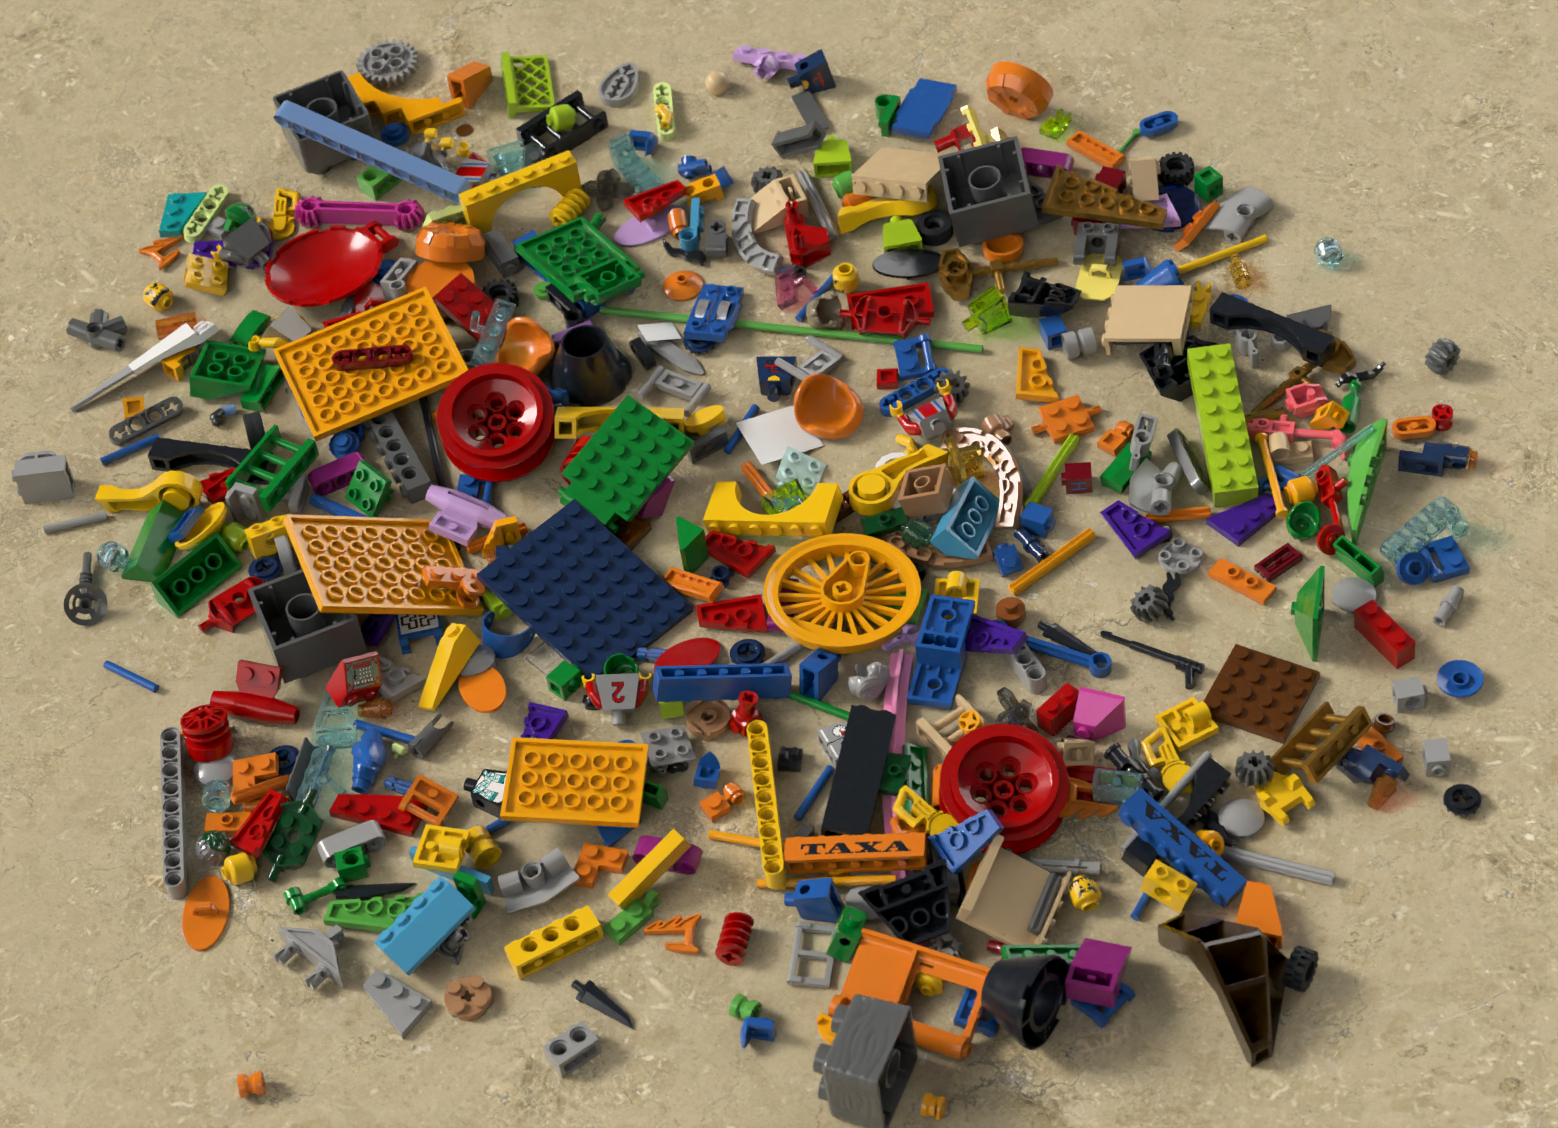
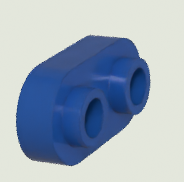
[1139,111,1178,137]

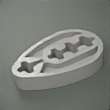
[598,62,639,107]

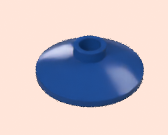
[1437,660,1484,698]

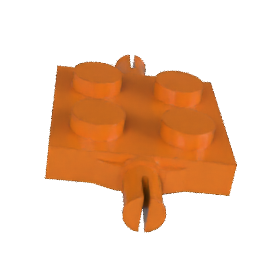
[1031,394,1102,444]

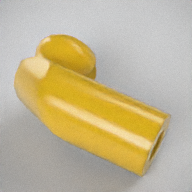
[654,104,673,129]
[895,434,918,455]

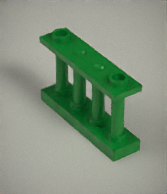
[225,424,319,512]

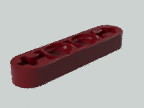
[332,345,414,371]

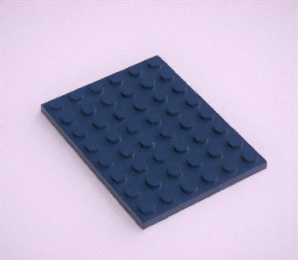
[477,499,693,680]

